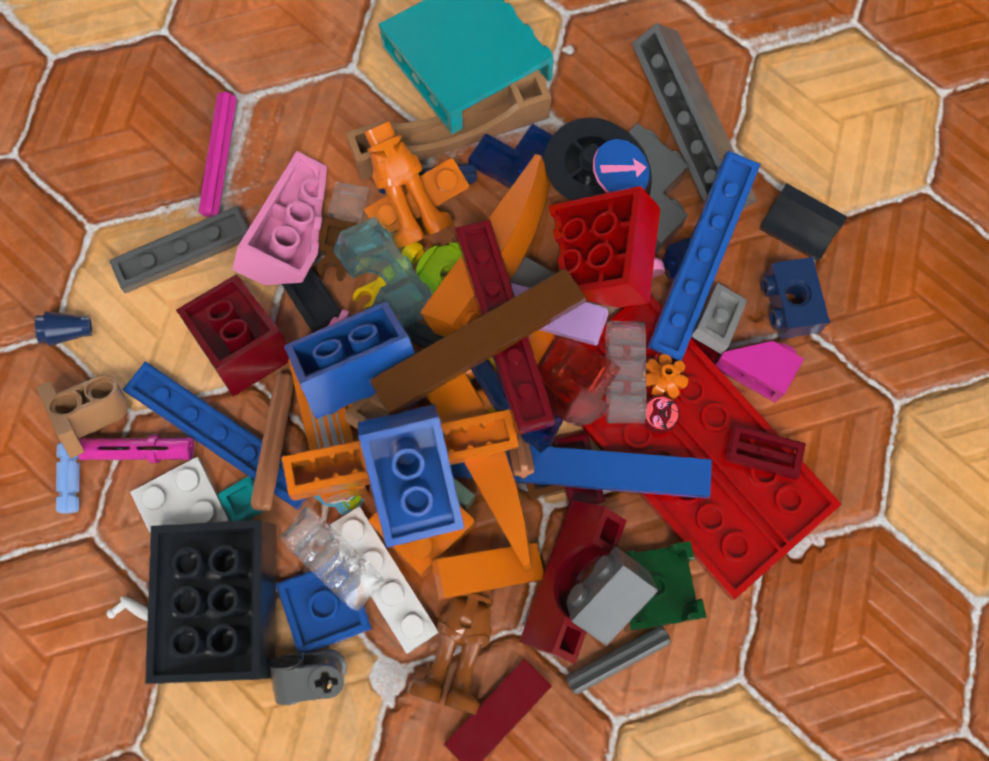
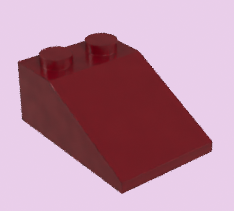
[176,274,289,397]

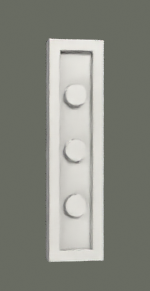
[328,506,439,654]

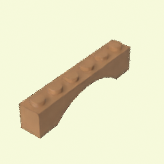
[346,70,551,180]

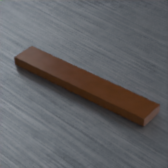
[369,268,586,415]

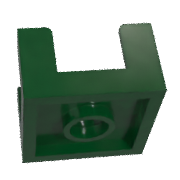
[624,541,707,632]

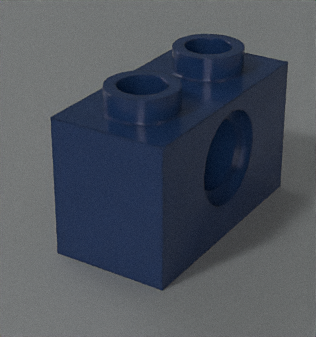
[761,257,830,340]

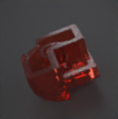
[537,335,621,426]

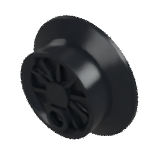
[544,118,636,201]

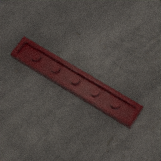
[455,219,556,435]

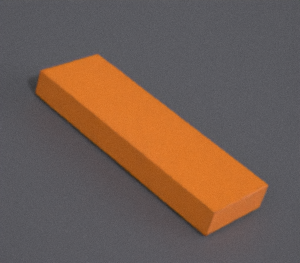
[431,542,544,600]

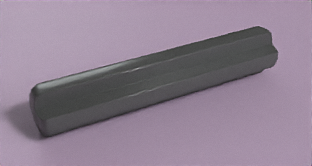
[566,626,671,694]

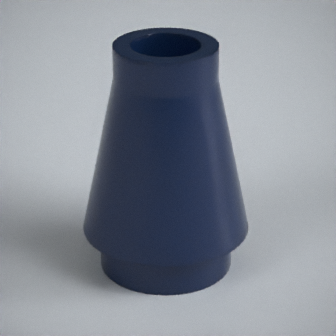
[35,311,92,346]

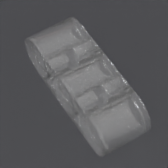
[605,321,647,424]
[280,507,384,611]

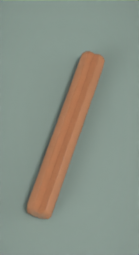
[250,373,294,511]

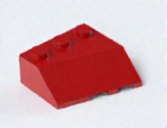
[549,186,661,308]

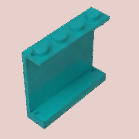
[379,0,554,134]

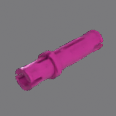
[78,434,194,463]

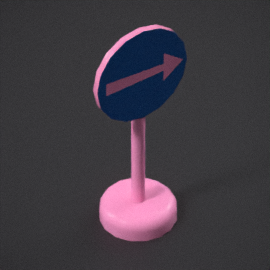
[593,139,665,278]

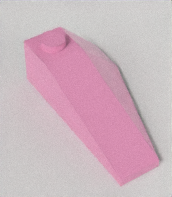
[232,151,327,285]

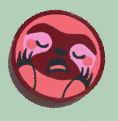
[642,395,680,434]

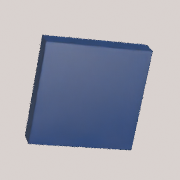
[276,558,372,654]

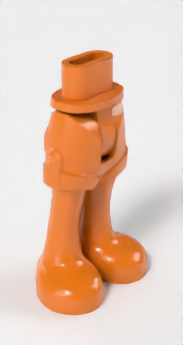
[364,121,453,249]

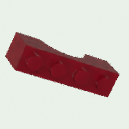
[519,500,627,664]

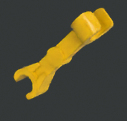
[353,241,424,310]

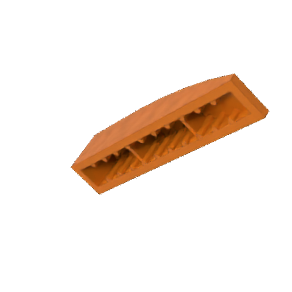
[420,154,550,337]
[426,370,532,570]
[282,410,519,501]

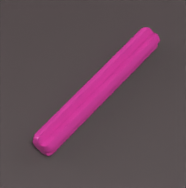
[198,91,237,218]

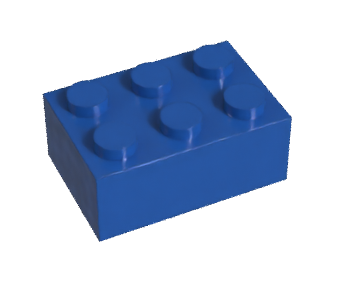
[284,301,415,419]

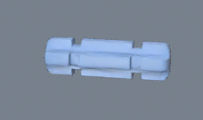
[56,442,80,514]

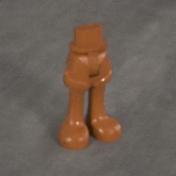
[407,590,493,715]

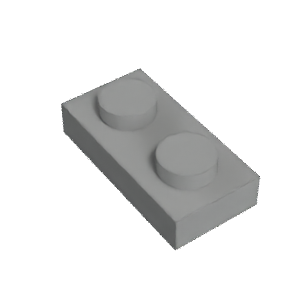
[691,283,747,354]

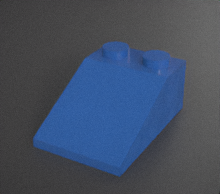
[358,404,464,548]

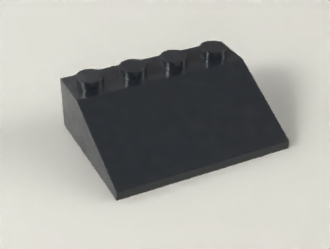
[145,520,276,684]

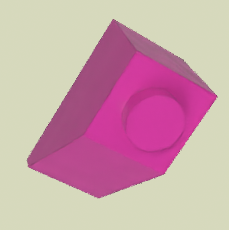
[715,341,804,403]

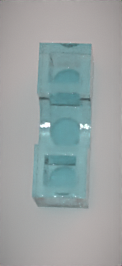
[333,217,432,328]

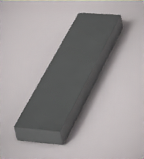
[109,206,249,294]

